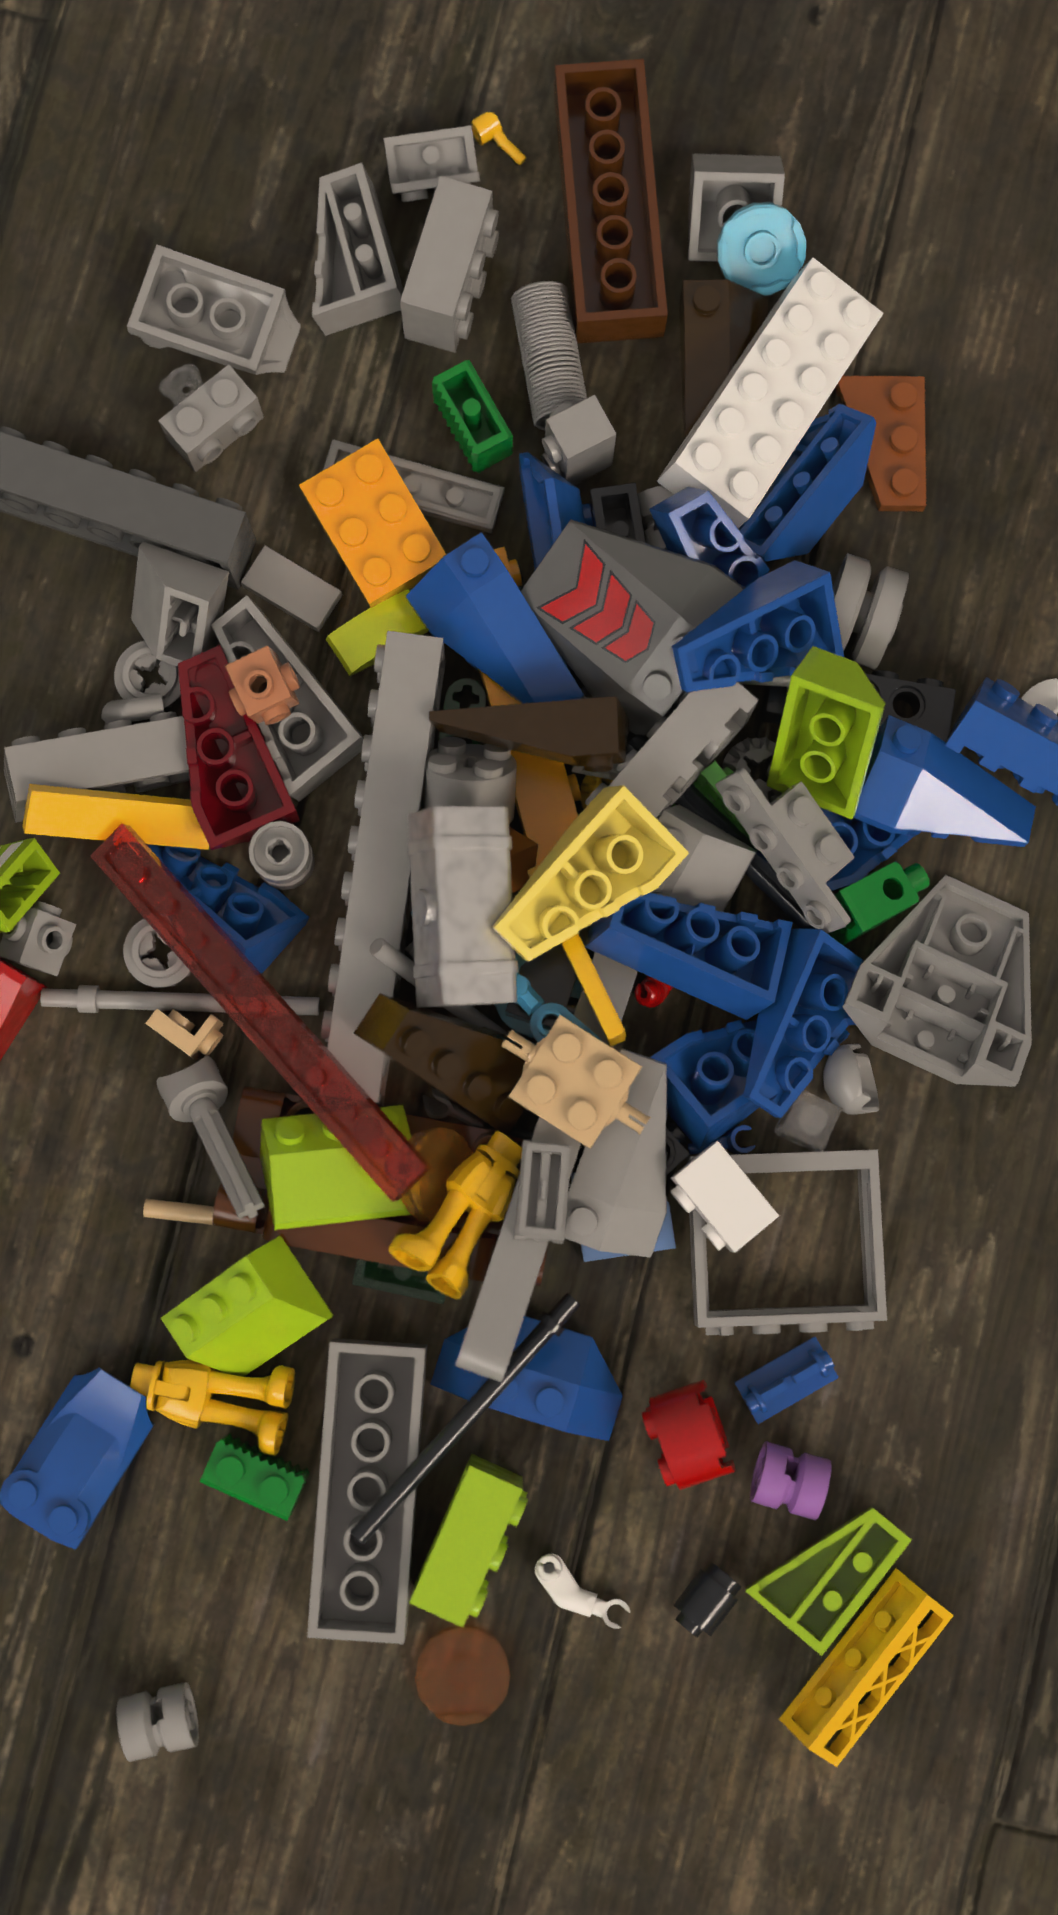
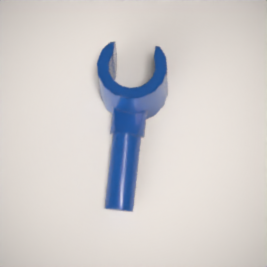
[688,1125,755,1155]

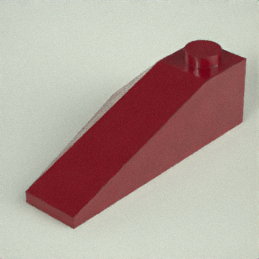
[178,645,300,850]

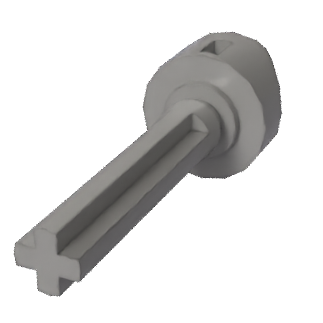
[157,1055,264,1219]

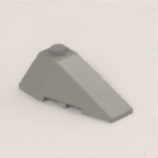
[564,1048,667,1258]

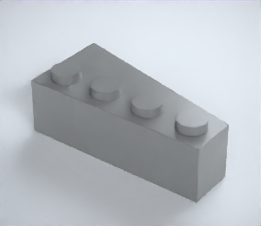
[585,682,759,820]
[4,712,190,823]

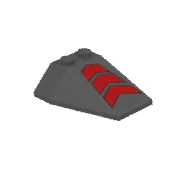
[521,520,745,737]

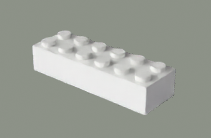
[657,258,883,528]

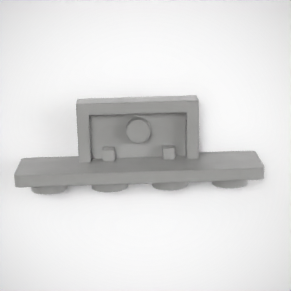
[715,768,855,933]

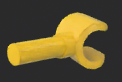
[472,112,527,166]

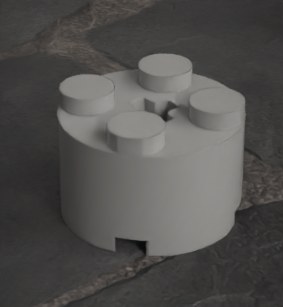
[422,737,517,823]

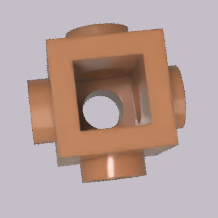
[225,645,301,725]

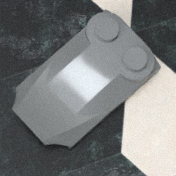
[127,245,301,375]

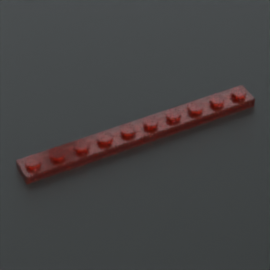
[90,823,432,1201]

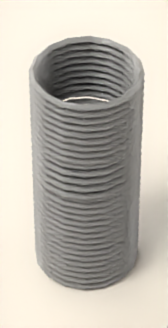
[511,281,587,430]

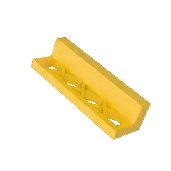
[779,1568,954,1767]

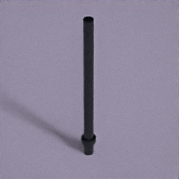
[350,1293,581,1545]

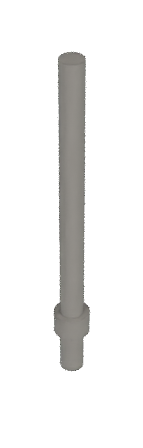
[40,985,320,1016]

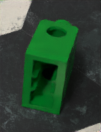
[827,861,930,946]

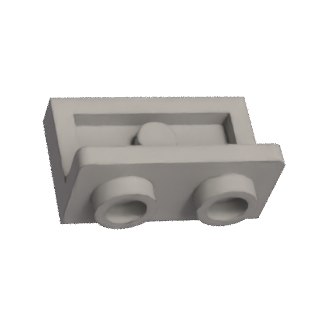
[384,125,480,202]

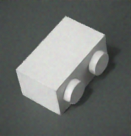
[670,1141,779,1253]

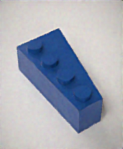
[649,487,770,588]
[585,893,793,1020]

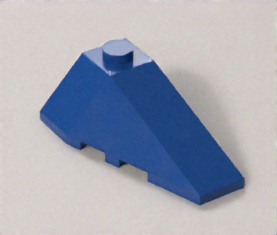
[406,532,584,704]
[672,560,844,692]
[853,715,1036,847]
[743,929,864,1118]
[650,1020,850,1151]

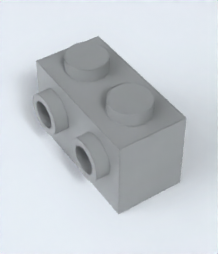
[158,364,264,472]
[541,395,616,485]

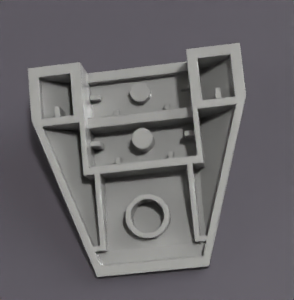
[843,875,1032,1087]

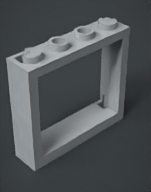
[687,1150,887,1336]

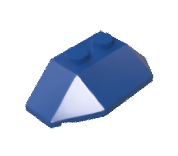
[738,404,876,562]
[519,452,593,570]
[430,1316,623,1441]

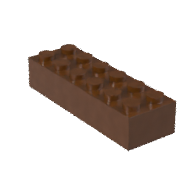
[554,59,668,344]

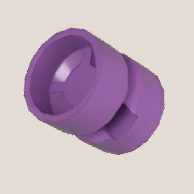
[750,1441,832,1520]

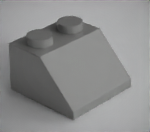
[688,154,785,261]
[650,804,757,912]

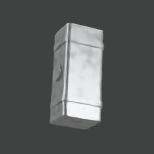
[408,806,518,1007]

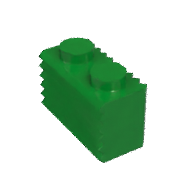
[432,360,513,473]
[200,1433,310,1521]

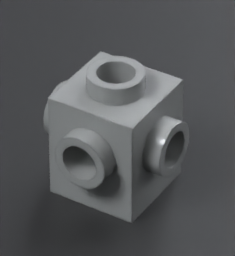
[0,901,76,976]

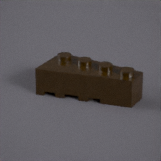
[353,993,525,1136]

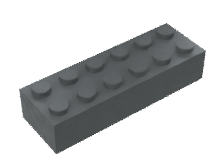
[0,426,257,590]

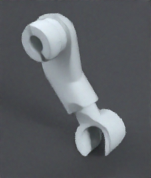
[535,1554,630,1629]

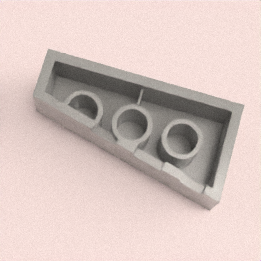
[211,595,364,801]

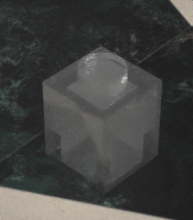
[774,1090,843,1152]

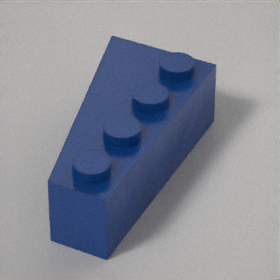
[945,677,1058,806]

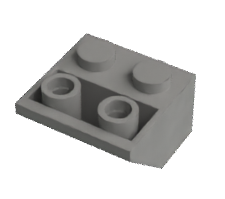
[131,542,229,667]

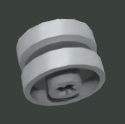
[833,553,909,670]

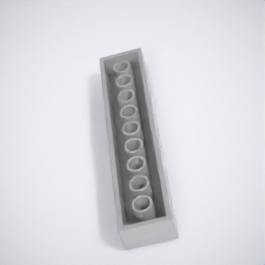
[314,631,446,1106]

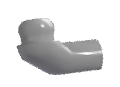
[101,694,164,725]

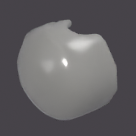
[823,1044,879,1115]

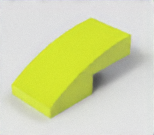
[326,589,428,676]

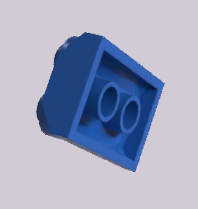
[0,1367,155,1550]

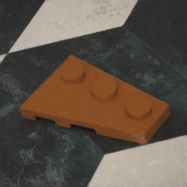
[835,376,926,512]

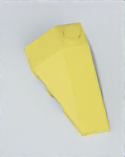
[492,785,689,961]

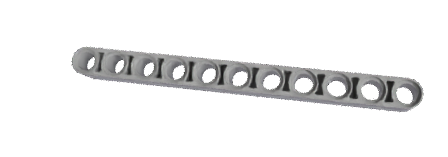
[455,952,638,1382]

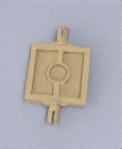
[502,1015,651,1149]

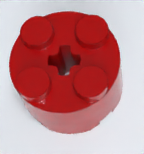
[642,1379,735,1490]

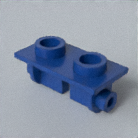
[734,1336,839,1424]

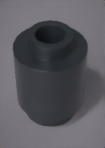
[674,1563,742,1638]

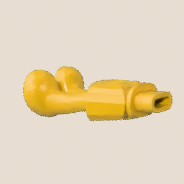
[388,1131,522,1299]
[130,1360,295,1456]

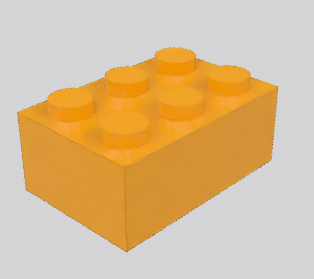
[299,438,447,608]

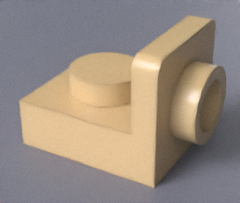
[146,1009,224,1060]

